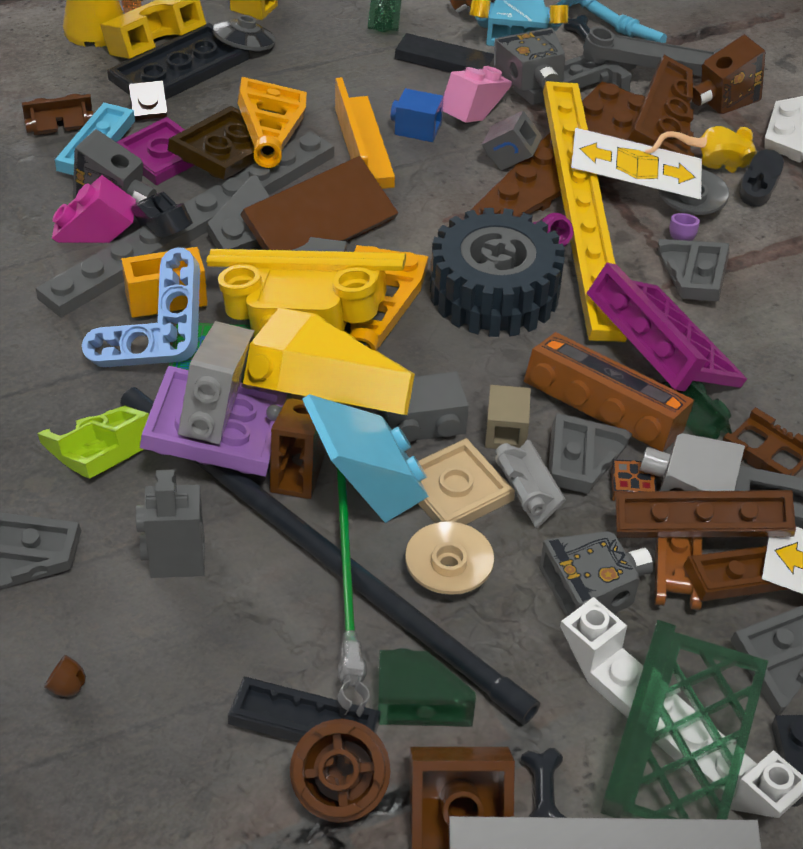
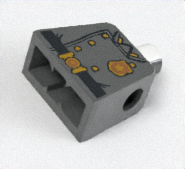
[494,28,565,91]
[73,129,156,203]
[539,531,653,617]

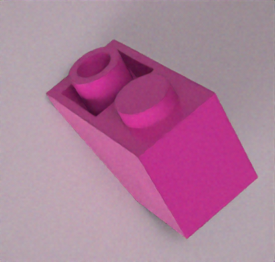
[52,175,136,243]

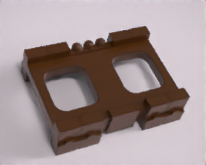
[723,407,803,476]

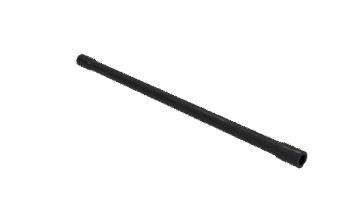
[120,387,540,725]

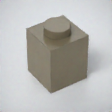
[485,385,531,449]

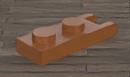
[654,537,702,610]

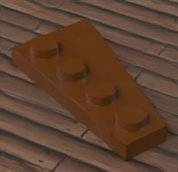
[628,54,694,157]

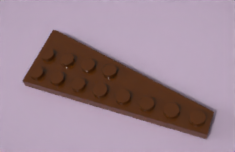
[471,81,645,217]

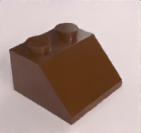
[410,747,515,849]

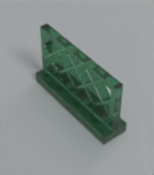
[601,620,768,820]

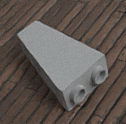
[178,321,254,445]

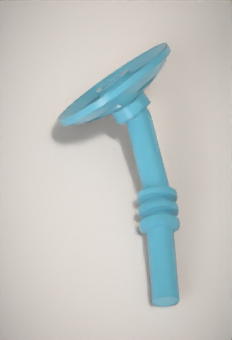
[556,0,667,43]

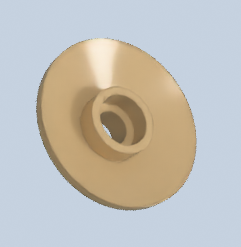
[405,522,494,594]

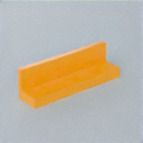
[335,77,395,189]

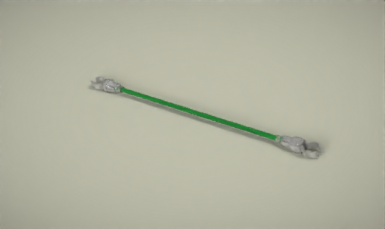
[337,402,370,717]

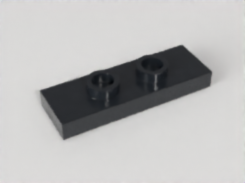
[228,676,381,742]

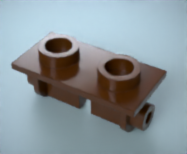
[22,94,94,136]

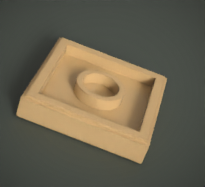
[418,438,515,525]

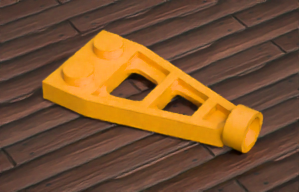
[237,77,307,168]
[350,245,428,351]

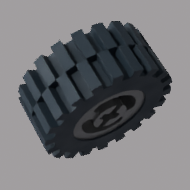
[430,208,565,337]

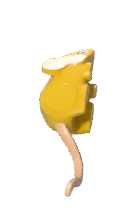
[645,126,757,173]

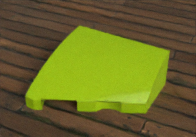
[37,406,149,479]

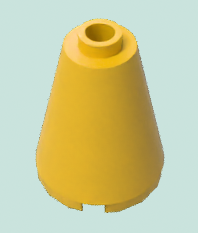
[63,0,123,47]

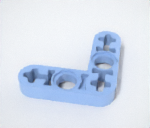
[82,247,200,367]

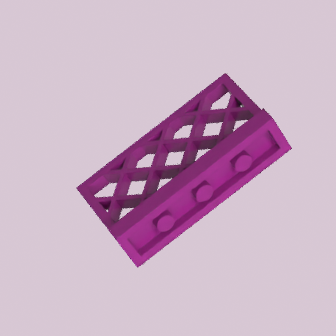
[587,263,747,391]

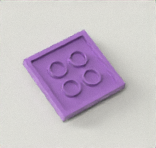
[140,366,287,477]

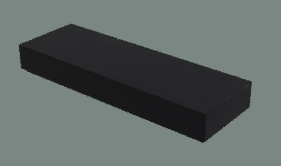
[395,33,494,73]

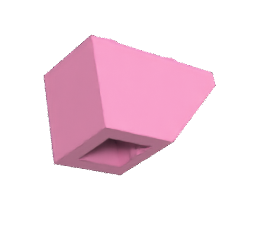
[443,66,512,123]

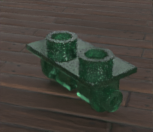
[368,0,401,32]
[662,381,732,440]

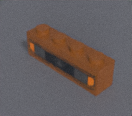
[524,332,694,452]

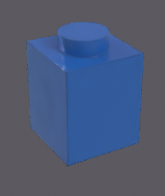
[390,88,444,142]

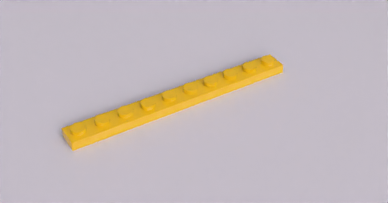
[543,81,627,342]

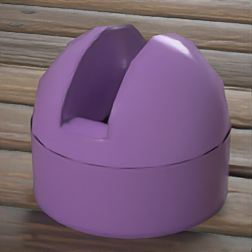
[669,213,700,241]

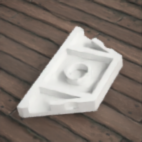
[765,96,803,163]

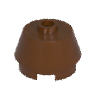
[290,719,391,822]

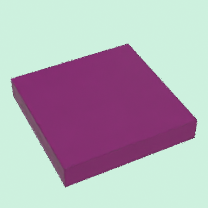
[117,117,195,186]

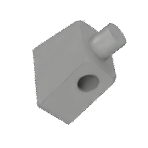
[639,433,745,491]

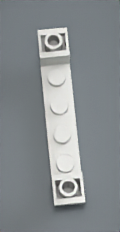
[560,597,803,818]

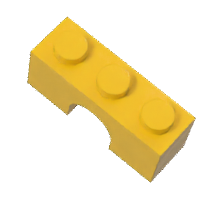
[100,0,206,59]

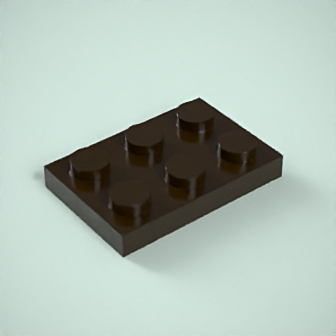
[167,106,274,180]

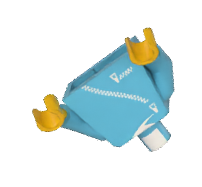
[470,0,568,46]

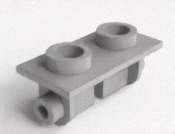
[495,439,566,528]

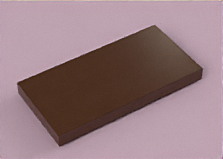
[240,156,398,250]

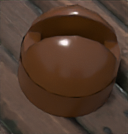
[44,655,86,697]

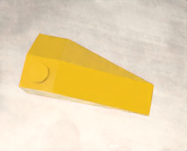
[243,308,415,415]

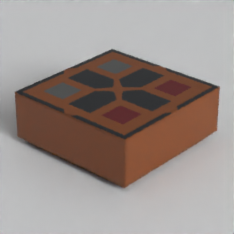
[611,459,656,500]

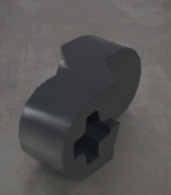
[739,149,784,207]
[131,192,193,238]

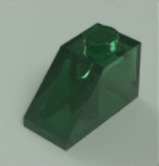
[378,648,476,727]

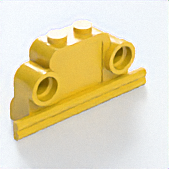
[206,249,406,337]

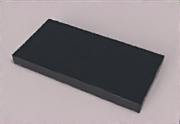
[107,23,250,100]

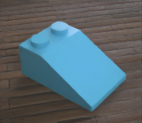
[302,394,429,523]

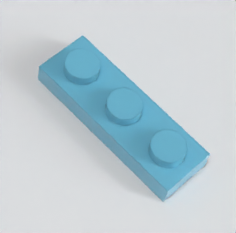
[55,102,135,175]

